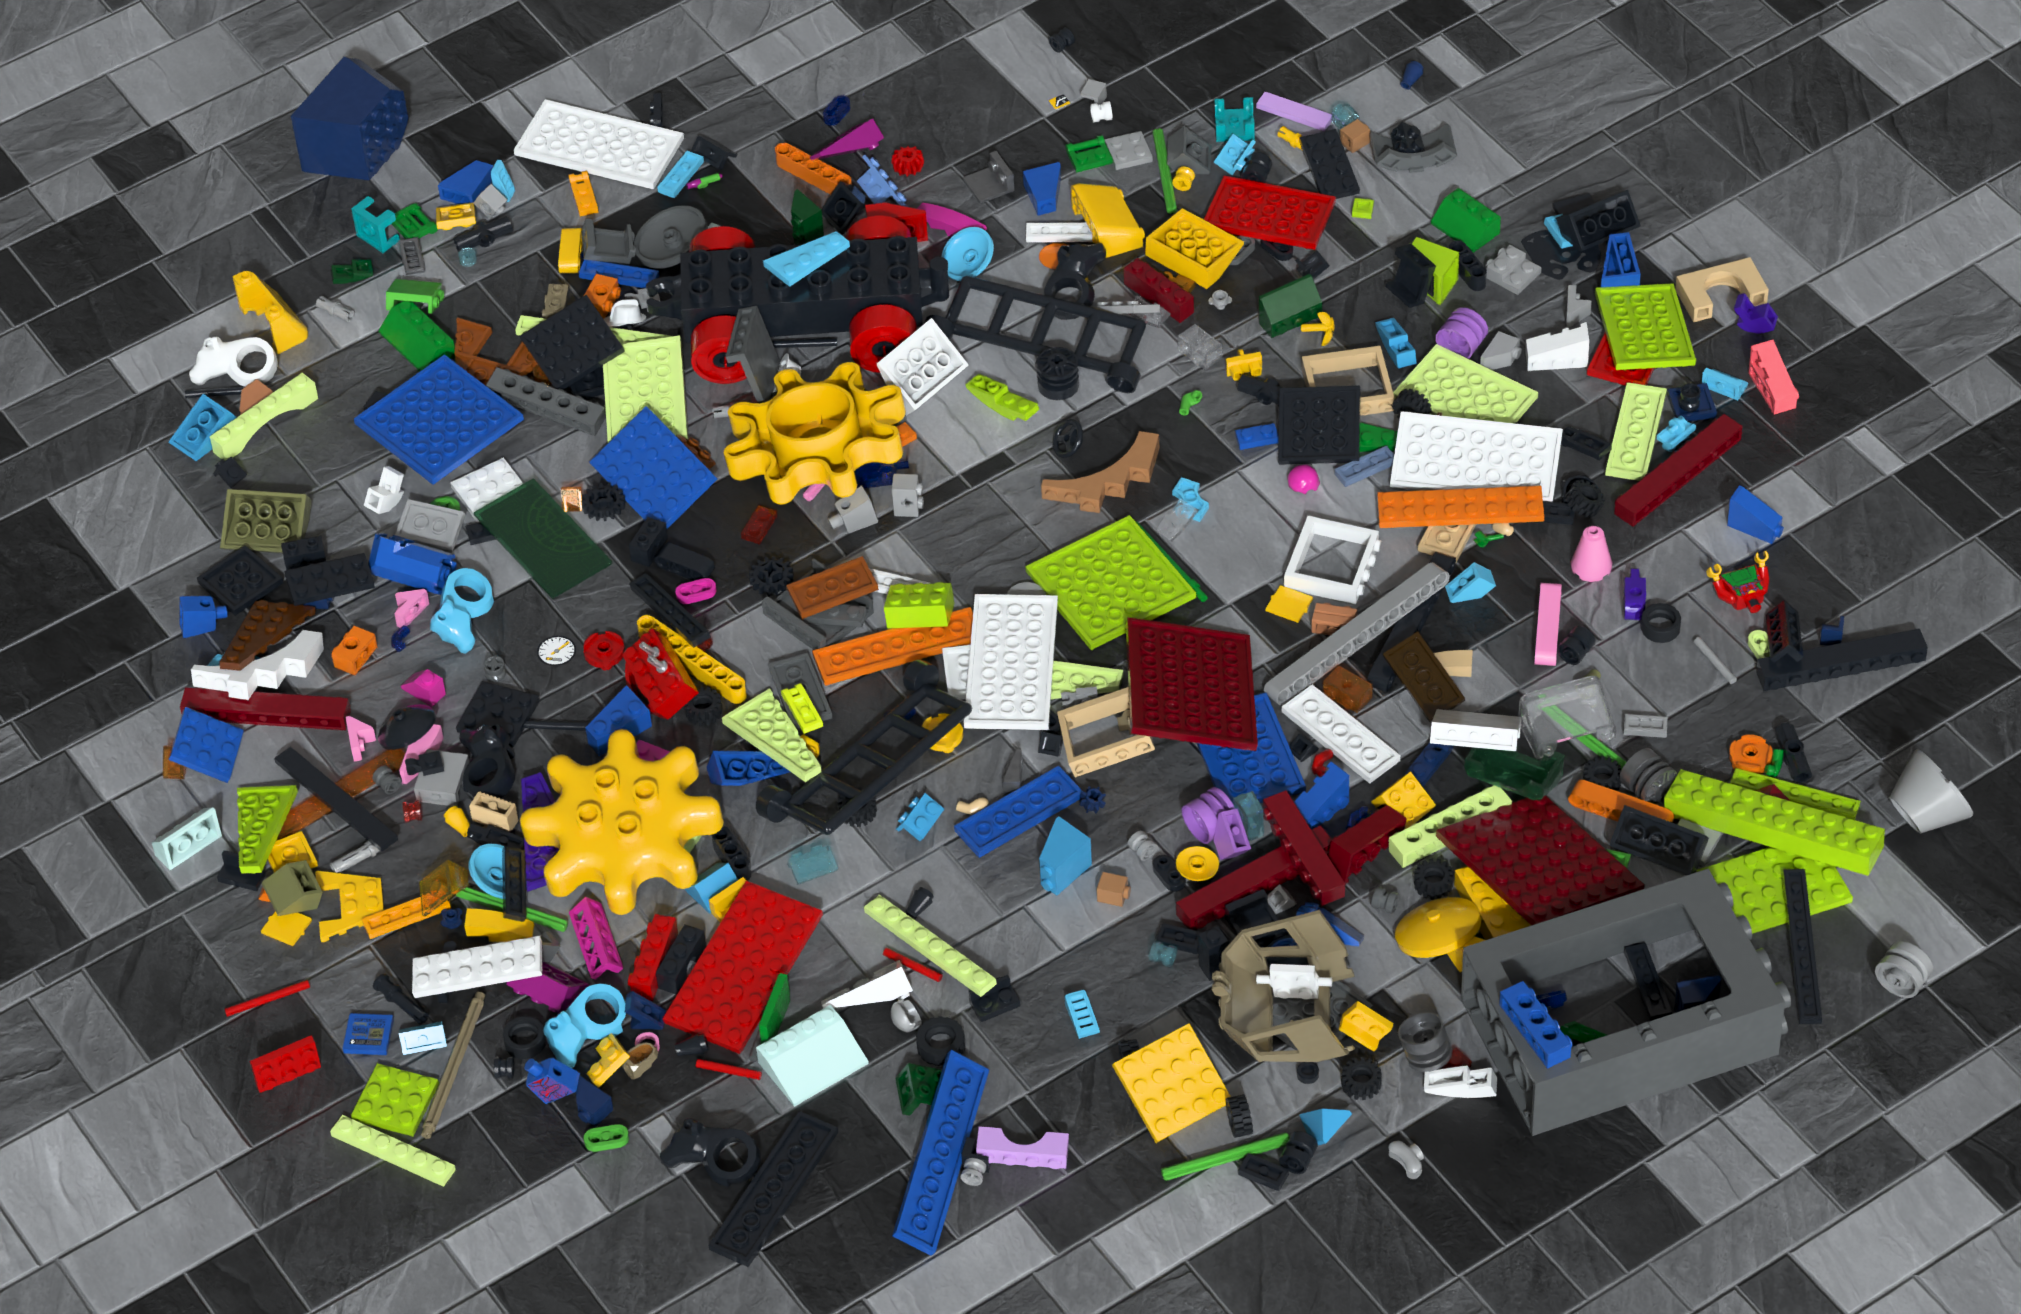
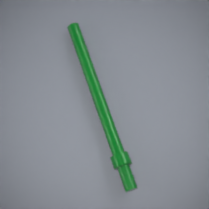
[1136,522,1208,602]

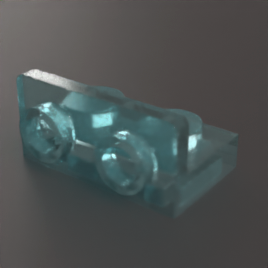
[787,845,838,885]

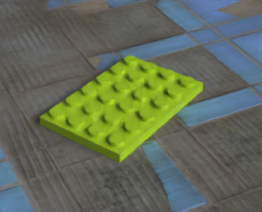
[1595,283,1696,370]
[1696,847,1853,934]

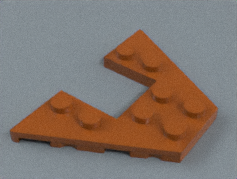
[455,318,539,386]

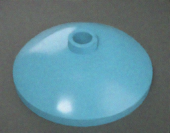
[941,227,994,281]
[469,844,527,899]

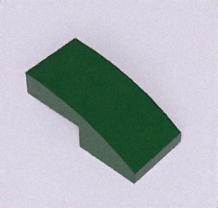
[331,260,373,284]

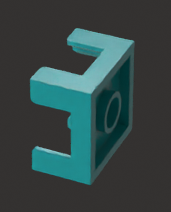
[1215,97,1255,142]
[351,196,400,253]

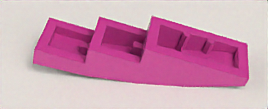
[917,203,987,237]

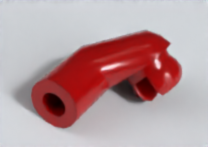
[1311,749,1333,777]

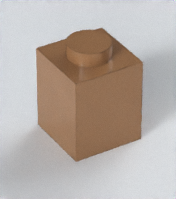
[1340,119,1370,153]
[1097,872,1131,907]

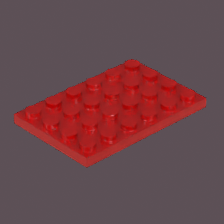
[1204,175,1336,250]

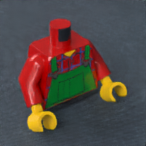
[1706,551,1770,613]

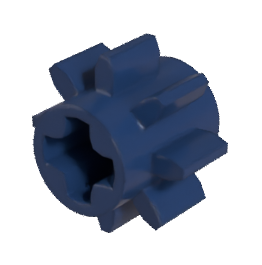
[1079,786,1106,814]

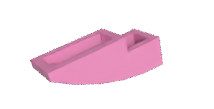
[399,724,444,784]

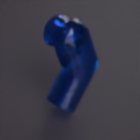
[391,625,410,652]

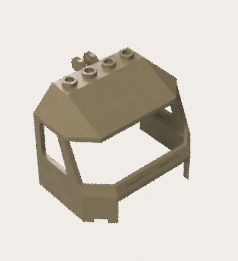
[1212,910,1355,1062]

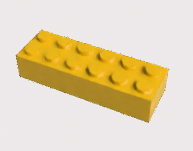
[1454,866,1531,940]

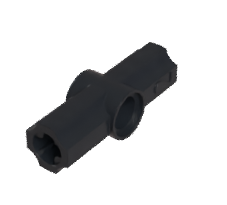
[453,216,513,253]
[1237,374,1283,405]
[1775,722,1812,783]

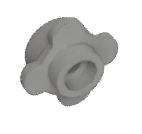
[1208,290,1232,310]

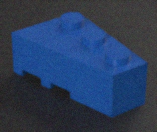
[1601,232,1641,287]
[585,685,652,756]
[1294,762,1350,830]

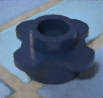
[441,908,463,929]

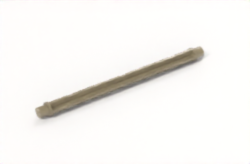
[421,992,485,1139]

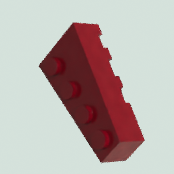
[1328,805,1407,885]

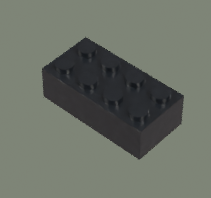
[1609,805,1709,876]

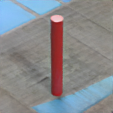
[883,948,943,982]
[696,1059,762,1080]

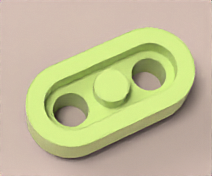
[1748,630,1770,659]

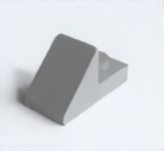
[1566,285,1591,327]

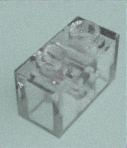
[1178,324,1222,370]

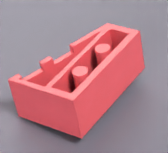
[1748,340,1799,414]

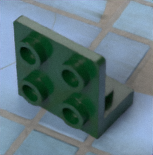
[895,1063,942,1116]

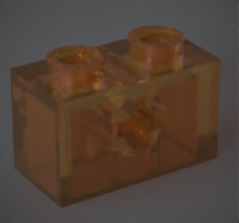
[1323,665,1373,714]

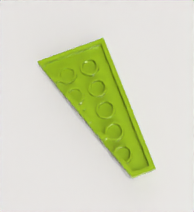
[237,785,298,874]

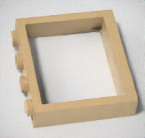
[1302,346,1394,416]
[1057,687,1155,777]

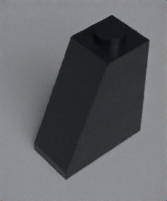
[1198,926,1232,981]

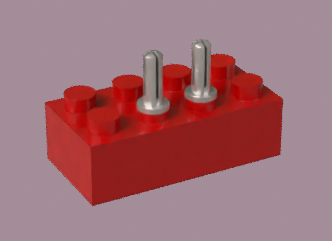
[622,628,699,720]

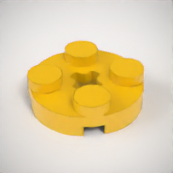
[922,713,963,753]

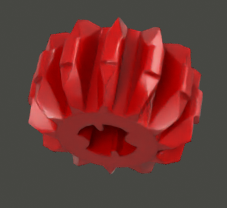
[891,145,924,177]

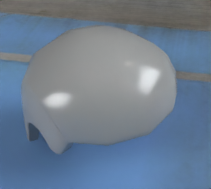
[891,999,922,1032]

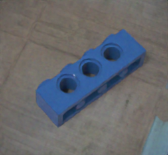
[1500,981,1572,1069]

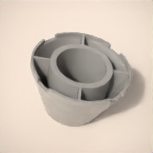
[1889,749,1973,834]

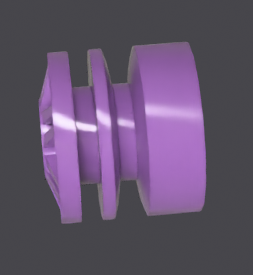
[1436,307,1488,359]
[1182,787,1235,844]

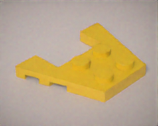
[315,871,384,942]

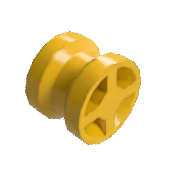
[1172,167,1195,191]

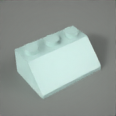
[152,807,222,870]

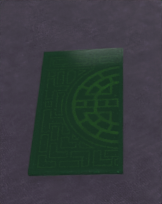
[474,478,612,599]

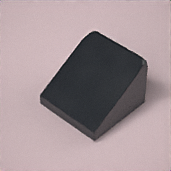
[1289,733,1319,762]

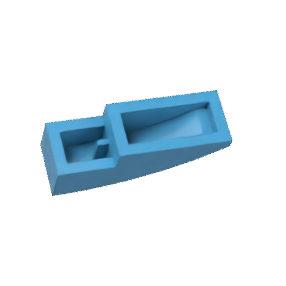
[1375,318,1417,369]

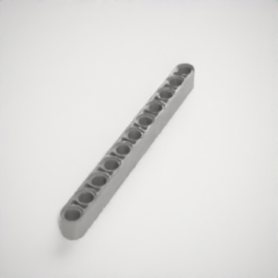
[1264,562,1450,705]

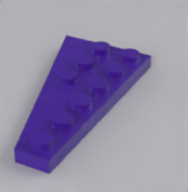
[521,772,559,892]

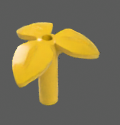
[1301,312,1335,346]

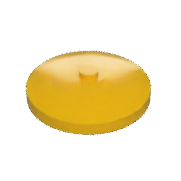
[1395,897,1482,958]

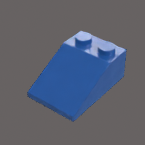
[1296,903,1364,947]

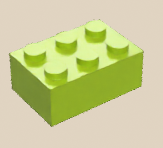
[884,582,955,628]

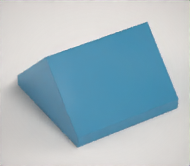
[684,863,738,914]

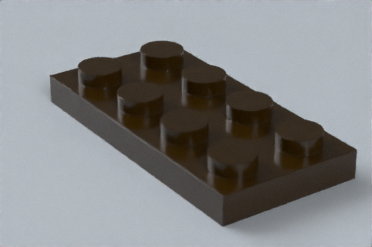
[1383,632,1465,723]

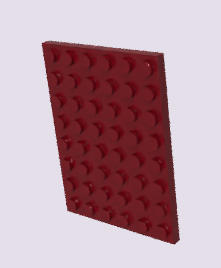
[1126,617,1258,751]
[1436,793,1645,926]

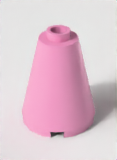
[1571,526,1612,582]

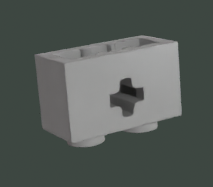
[892,474,923,517]

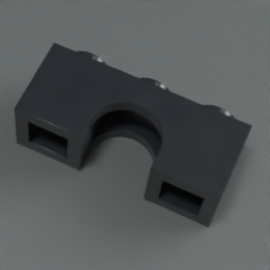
[656,924,706,995]

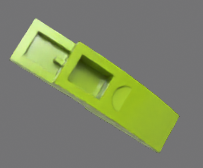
[965,373,1039,421]

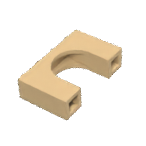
[1675,257,1769,322]

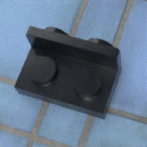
[969,975,1021,1022]

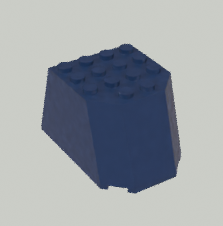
[291,57,408,180]

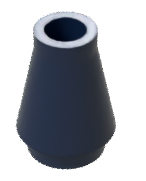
[1400,61,1424,90]

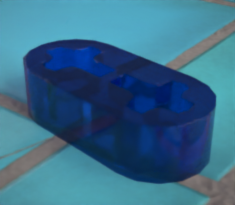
[823,95,851,126]

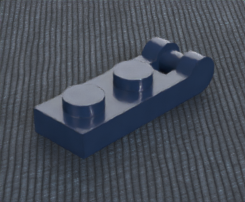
[1404,742,1454,787]

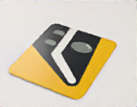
[1049,95,1070,109]

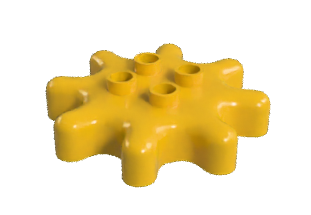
[724,362,906,505]
[520,729,724,915]

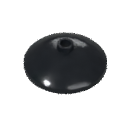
[378,704,436,750]

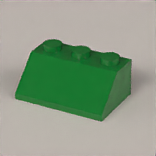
[1431,188,1501,253]

